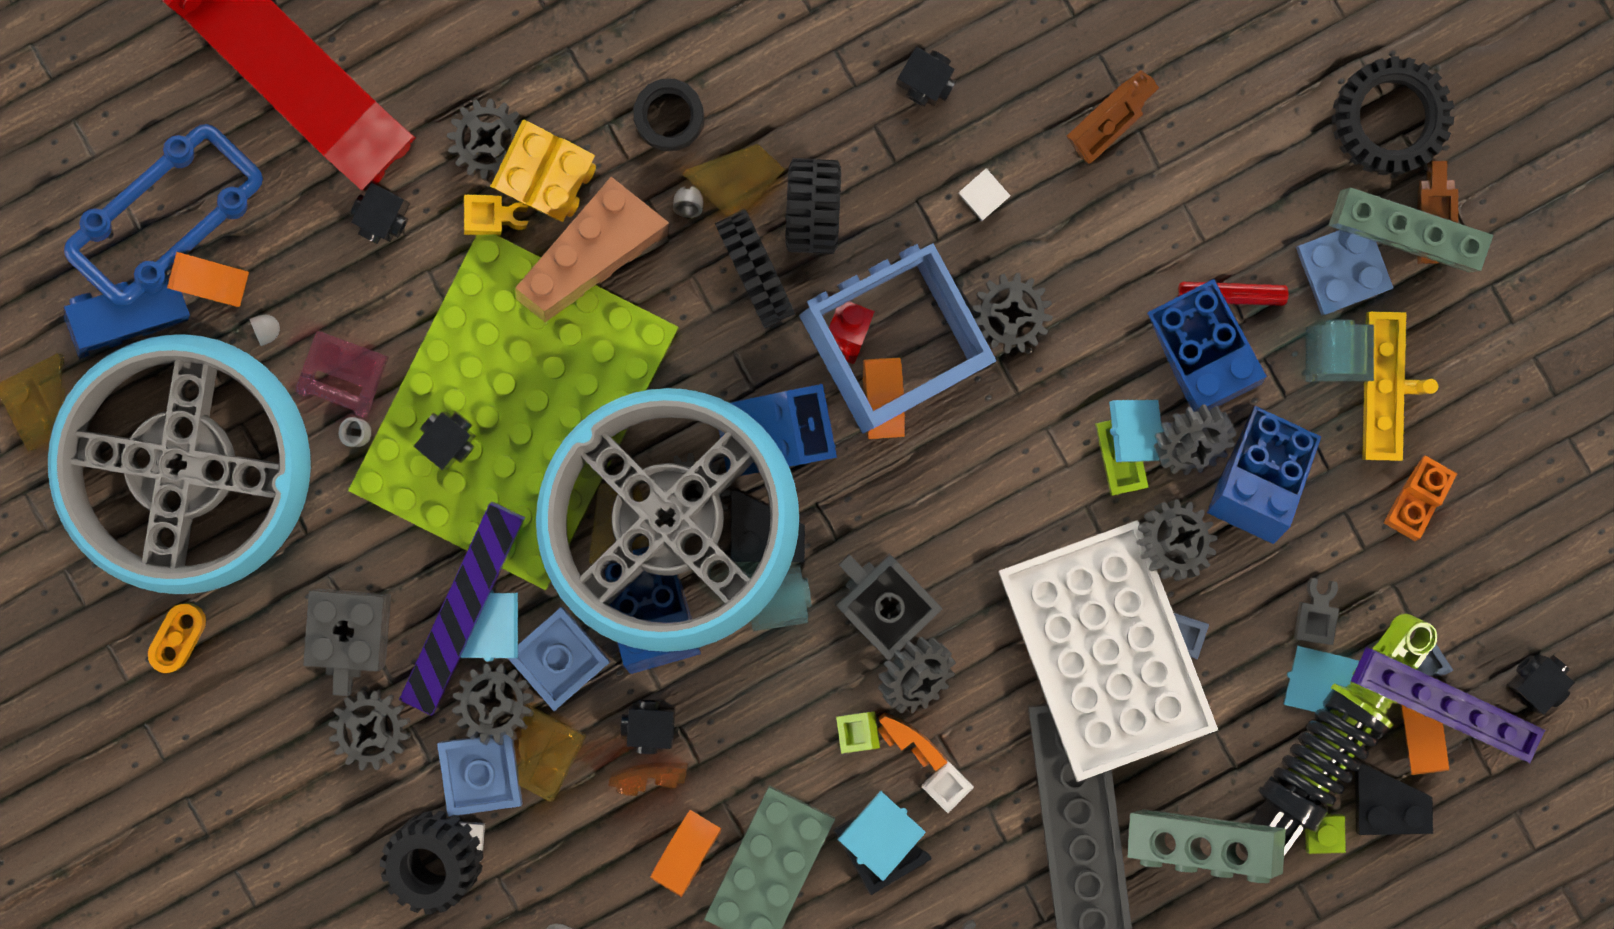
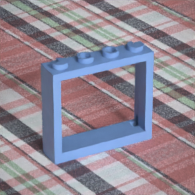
[799,243,997,434]

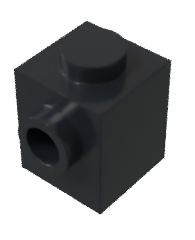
[896,46,956,107]
[351,183,410,244]
[413,411,476,470]
[1506,654,1575,715]
[621,700,675,754]

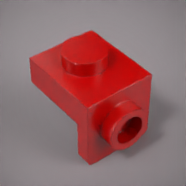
[829,302,875,364]

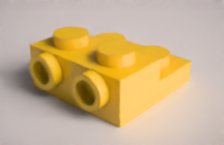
[490,120,596,222]

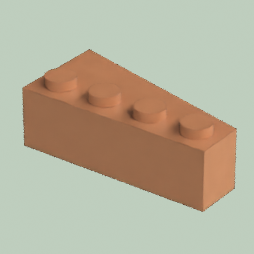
[515,177,669,322]

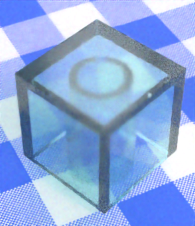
[1306,320,1374,382]
[745,564,812,631]

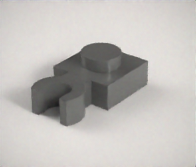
[1294,577,1339,645]

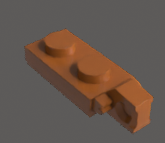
[1066,70,1159,164]
[1417,161,1458,264]

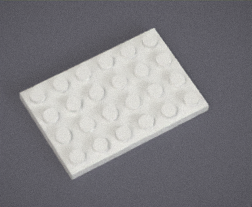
[998,520,1218,782]

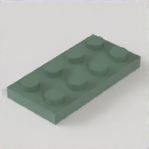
[704,786,835,929]

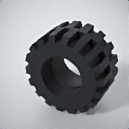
[785,158,841,254]
[380,811,484,914]

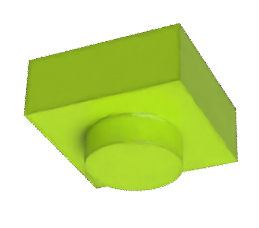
[836,711,880,754]
[1305,814,1346,854]

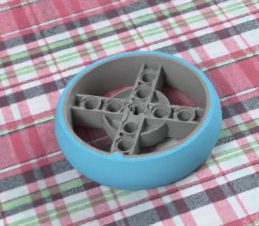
[48,334,311,594]
[536,388,799,652]

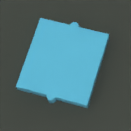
[1109,400,1164,462]
[461,590,518,662]
[1283,646,1359,712]
[837,791,926,881]

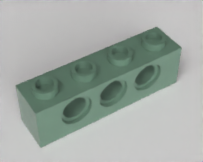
[1329,187,1493,273]
[1127,809,1286,883]

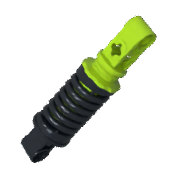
[1239,614,1437,856]

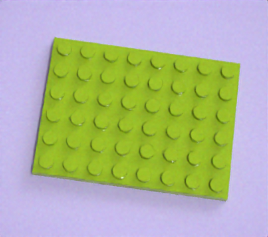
[348,234,679,590]

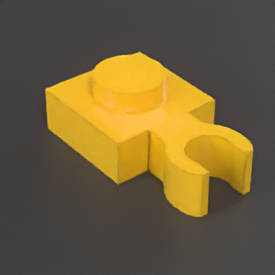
[464,195,528,236]

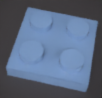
[1296,230,1394,315]
[508,606,611,711]
[437,735,523,817]

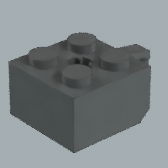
[836,553,942,661]
[303,589,391,696]

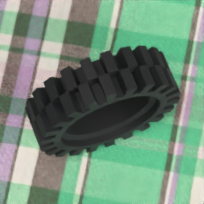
[1332,56,1454,176]
[715,209,795,328]

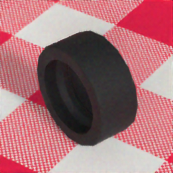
[634,79,704,151]

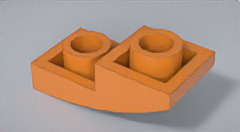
[167,252,249,307]
[863,358,905,439]
[1384,455,1457,541]
[1400,704,1449,775]
[877,712,947,771]
[650,810,721,897]

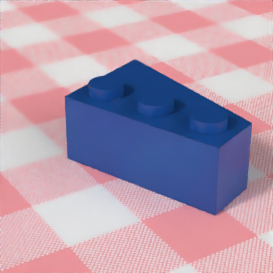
[64,274,190,360]

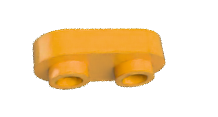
[148,603,206,673]

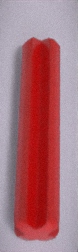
[1178,281,1289,306]

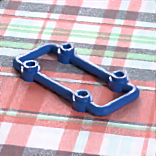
[64,124,263,306]

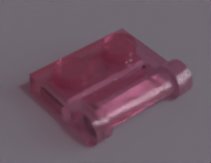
[296,330,389,419]

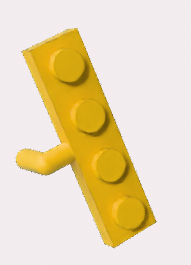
[1362,312,1438,461]

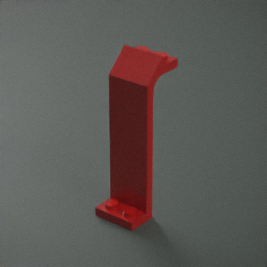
[162,0,416,191]

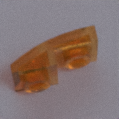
[608,762,689,796]

